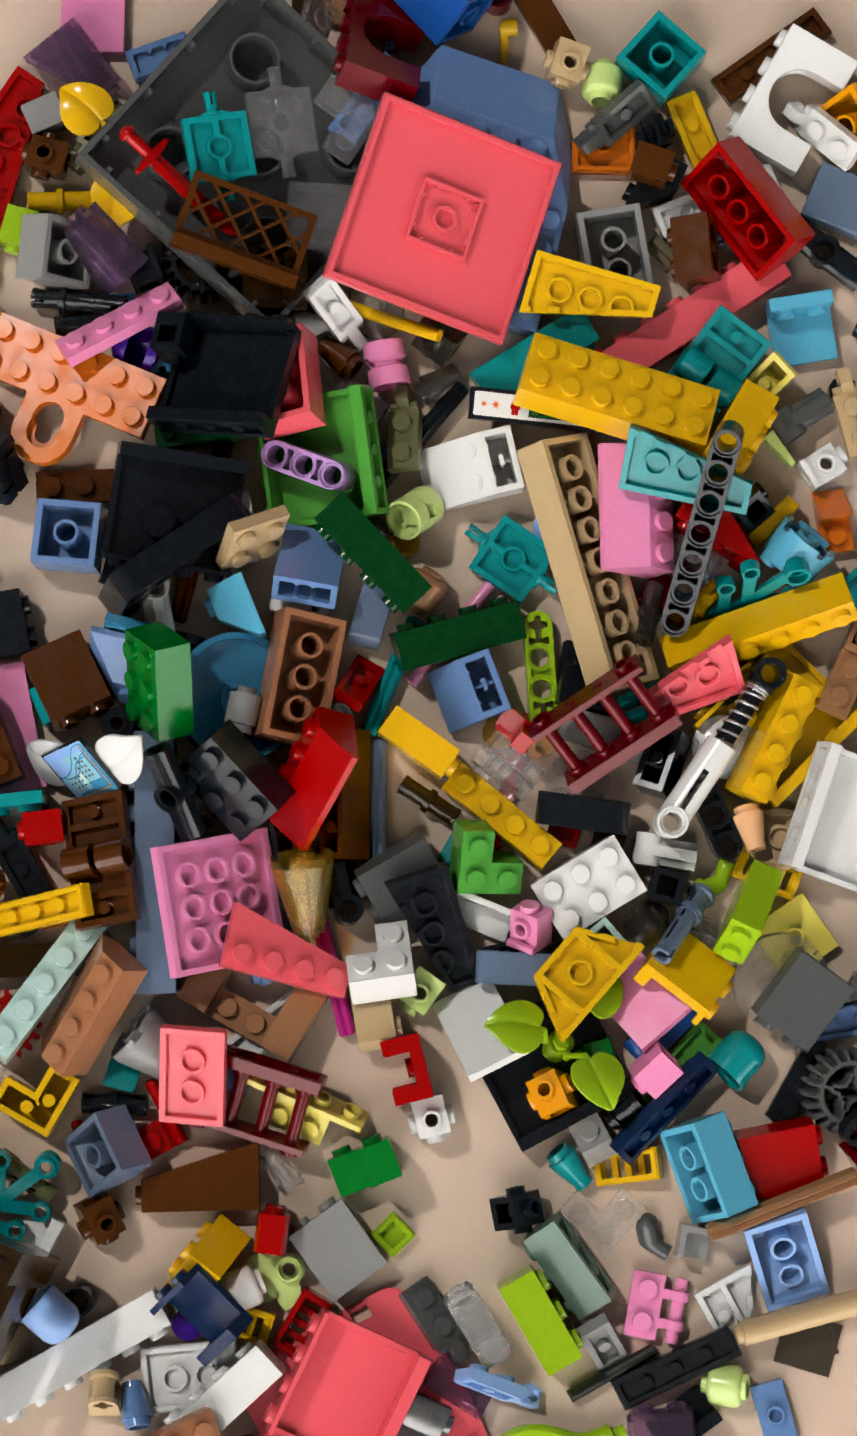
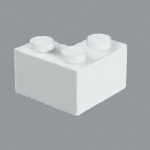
[345,920,417,1005]

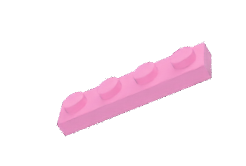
[55,282,184,368]

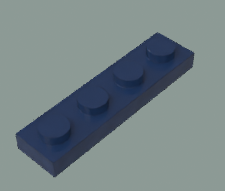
[609,1051,719,1165]

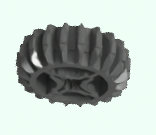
[799,1045,857,1133]

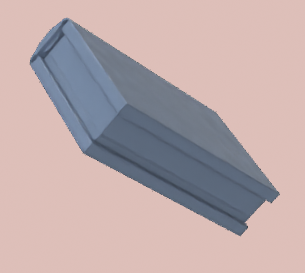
[801,162,857,242]

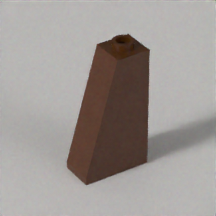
[135,1142,261,1213]

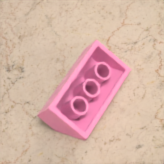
[598,442,675,579]

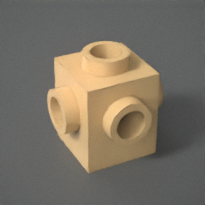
[542,36,591,90]

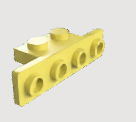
[247,1076,369,1145]

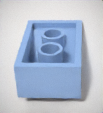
[742,1207,830,1312]

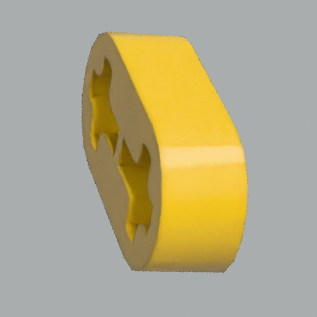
[746,495,800,549]

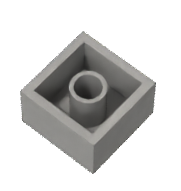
[16,213,96,290]

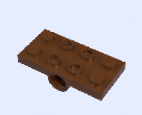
[60,789,141,931]

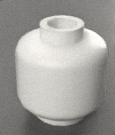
[220,1265,267,1311]

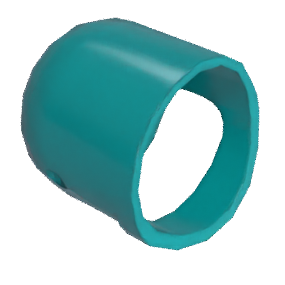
[707,1030,765,1092]

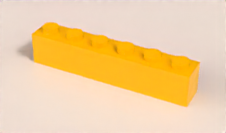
[658,572,857,673]

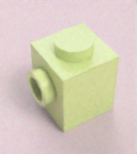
[399,966,446,1017]

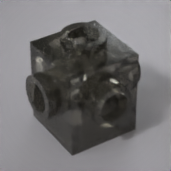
[411,316,468,367]

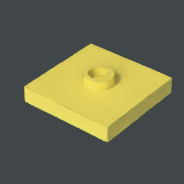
[757,892,839,972]

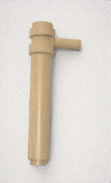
[732,1288,857,1346]

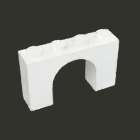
[725,23,857,177]

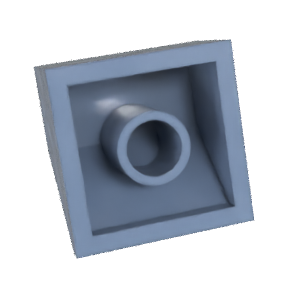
[63,1105,152,1199]

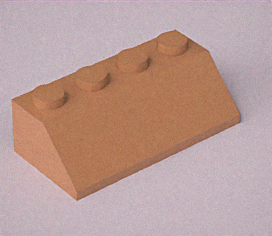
[41,931,148,1077]

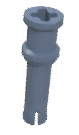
[652,882,715,964]

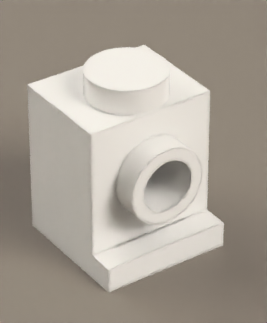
[795,443,848,493]

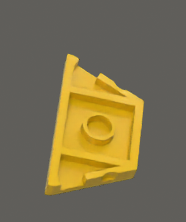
[533,926,645,1043]

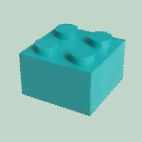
[615,10,707,109]

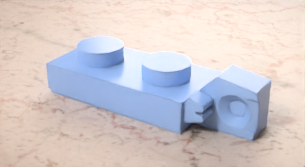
[453,1364,542,1409]

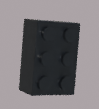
[179,719,296,842]

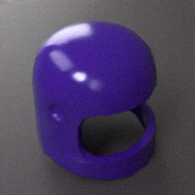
[111,327,159,372]

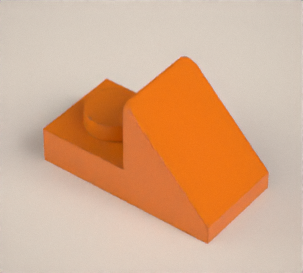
[811,488,855,554]

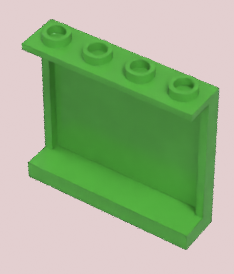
[257,384,389,526]

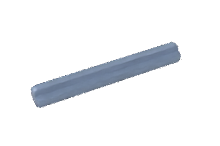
[370,739,387,859]

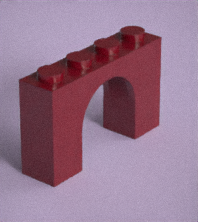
[332,0,424,102]

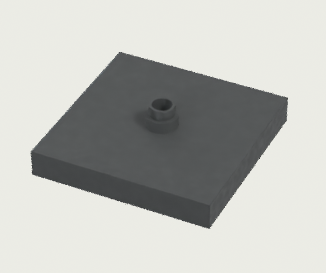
[74,0,374,316]

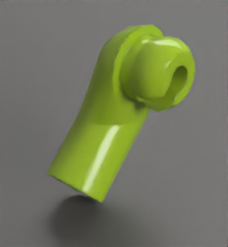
[693,859,734,896]

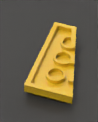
[519,250,661,318]

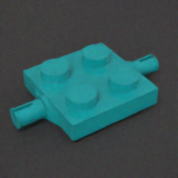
[180,91,257,203]
[464,515,557,604]

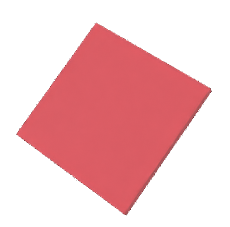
[322,92,562,346]

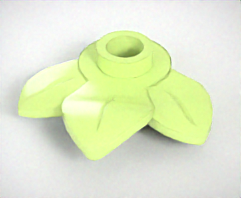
[244,1252,305,1311]

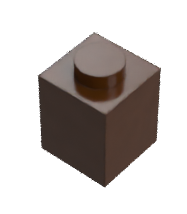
[627,140,679,190]

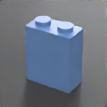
[271,523,345,610]

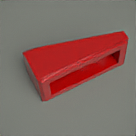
[271,1286,334,1358]

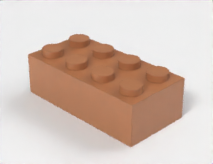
[251,606,347,746]

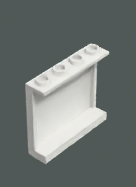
[777,741,857,893]

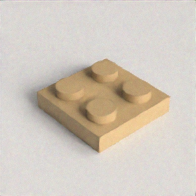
[215,505,290,571]

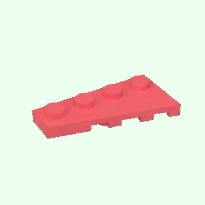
[219,902,348,999]

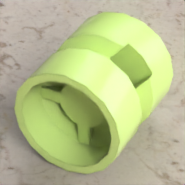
[385,486,444,540]

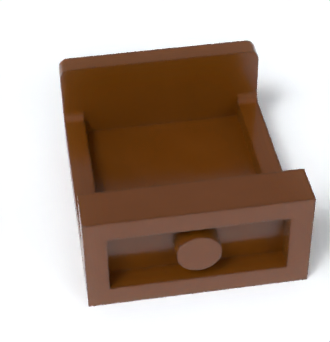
[20,629,114,732]

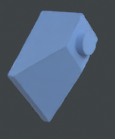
[89,626,129,704]

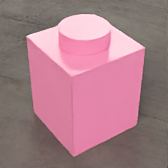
[629,1041,684,1100]

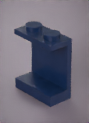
[150,1263,254,1367]

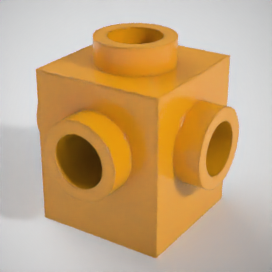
[525,1067,579,1121]

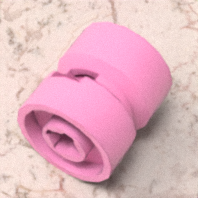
[363,338,411,392]

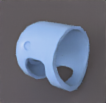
[21,1283,80,1344]

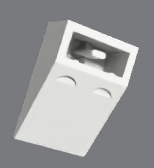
[420,425,525,511]

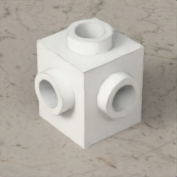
[407,1093,456,1144]

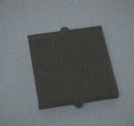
[773,1322,843,1377]

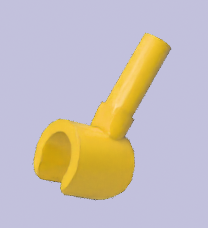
[498,19,518,64]

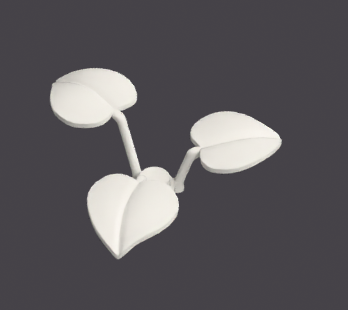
[26,734,145,787]

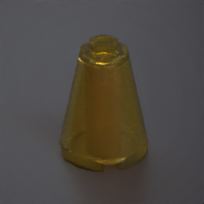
[269,847,335,940]

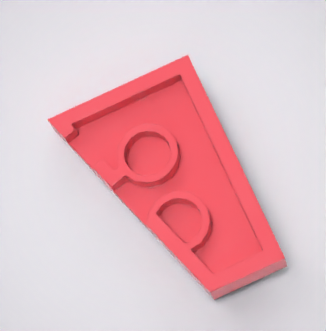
[648,634,746,715]

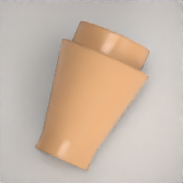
[732,803,766,853]

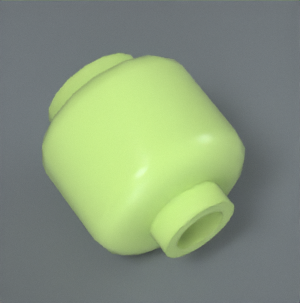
[581,58,624,109]
[701,1364,750,1408]

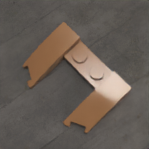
[176,968,330,1063]

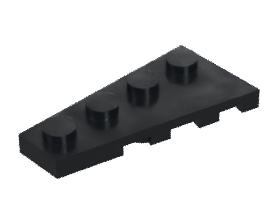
[384,861,476,992]

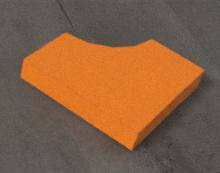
[571,125,636,176]

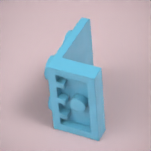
[764,289,838,366]

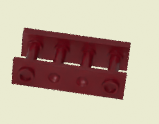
[528,654,683,795]
[188,1044,328,1158]

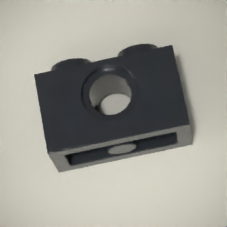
[632,729,692,799]

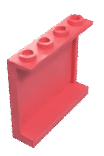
[263,1307,432,1436]

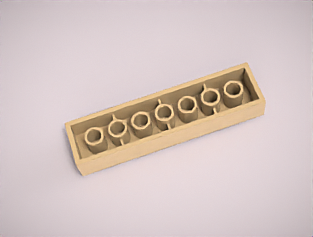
[516,432,660,693]

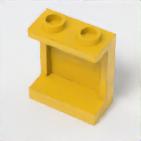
[633,933,737,1025]

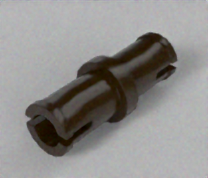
[397,775,462,827]

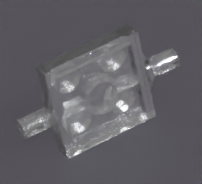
[244,66,319,179]

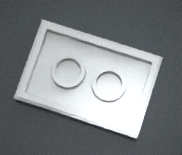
[432,983,529,1082]
[139,1338,239,1414]

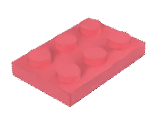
[159,1024,228,1127]

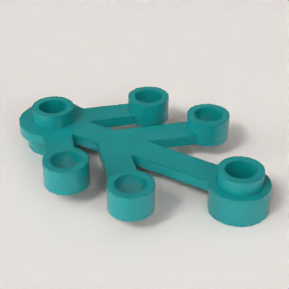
[706,556,811,620]
[0,1149,62,1241]

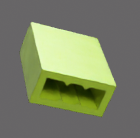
[712,859,784,965]

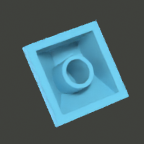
[204,572,267,639]

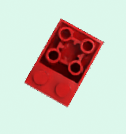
[673,502,760,574]

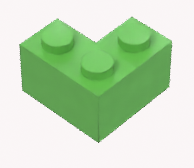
[449,819,524,894]

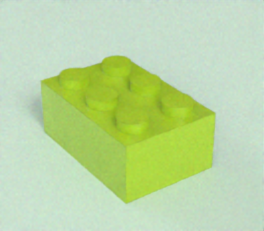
[497,1265,584,1377]

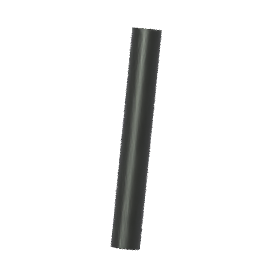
[566,1343,658,1403]

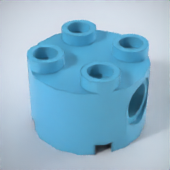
[759,515,835,588]

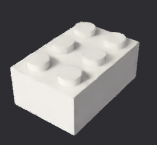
[530,834,647,940]

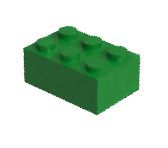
[123,622,194,742]

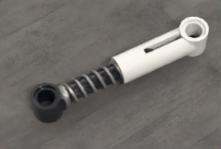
[652,657,787,838]

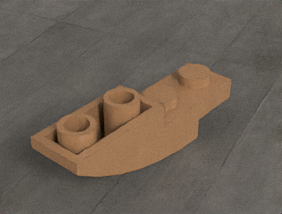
[815,620,857,721]

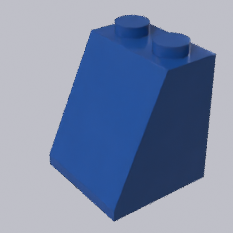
[394,0,494,46]

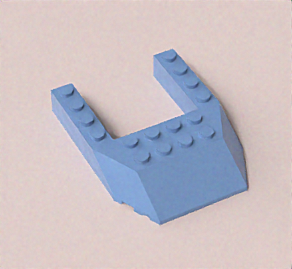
[412,45,572,337]

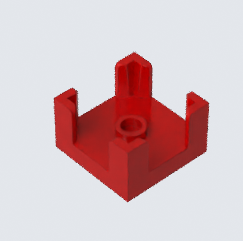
[380,1032,434,1106]

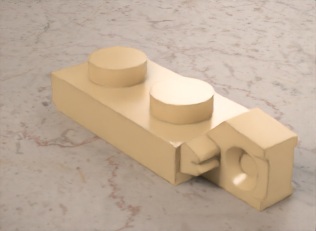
[831,367,857,459]

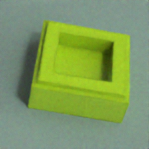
[370,1211,416,1258]

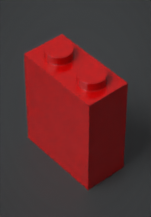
[733,1116,829,1200]

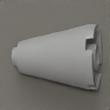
[111,1005,168,1079]

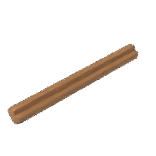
[705,1167,857,1242]

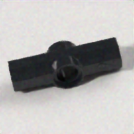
[799,219,857,292]
[144,742,207,842]

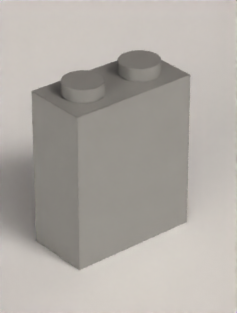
[288,1196,387,1302]

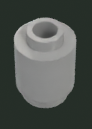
[224,686,262,735]

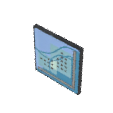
[41,736,122,799]

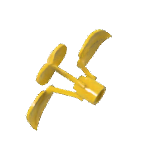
[59,82,135,233]

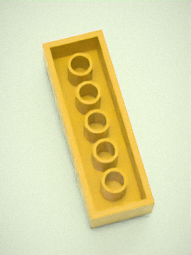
[512,332,721,456]

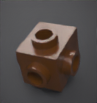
[21,132,73,181]
[73,1192,126,1245]

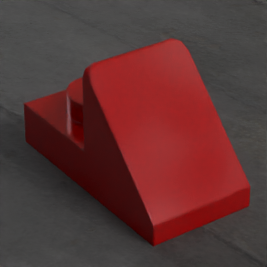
[333,654,385,713]

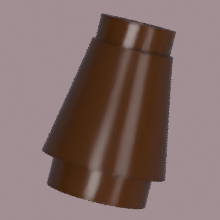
[318,336,364,379]

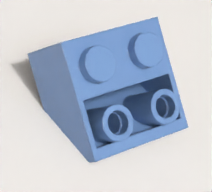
[427,648,511,734]

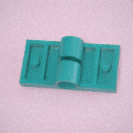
[667,304,772,420]

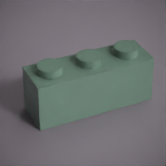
[523,1210,617,1321]

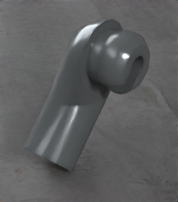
[635,1212,672,1260]

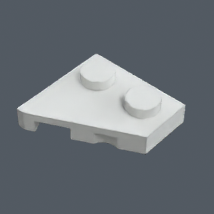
[693,1264,753,1345]

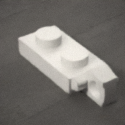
[782,100,857,172]
[302,275,368,352]

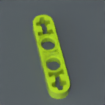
[523,611,557,721]

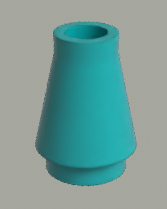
[546,1142,593,1191]

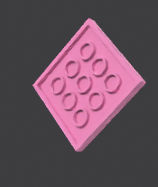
[150,827,283,978]

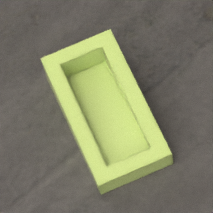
[762,430,796,470]

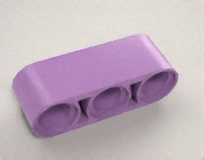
[261,440,357,491]

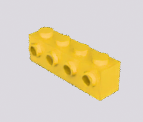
[724,673,821,804]

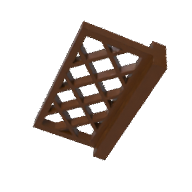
[168,170,318,291]

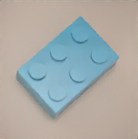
[660,1111,758,1224]

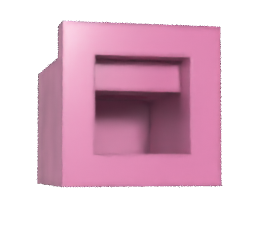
[506,899,553,955]

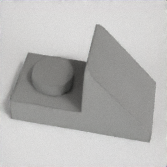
[575,1312,628,1372]

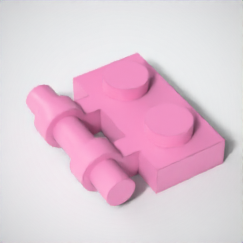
[622,1269,690,1345]

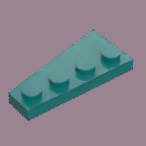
[618,423,753,515]

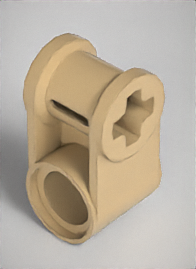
[88,1369,123,1416]

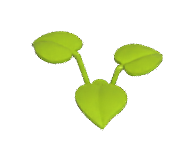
[484,977,625,1111]

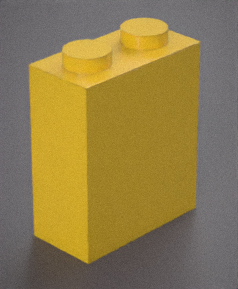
[378,705,461,781]

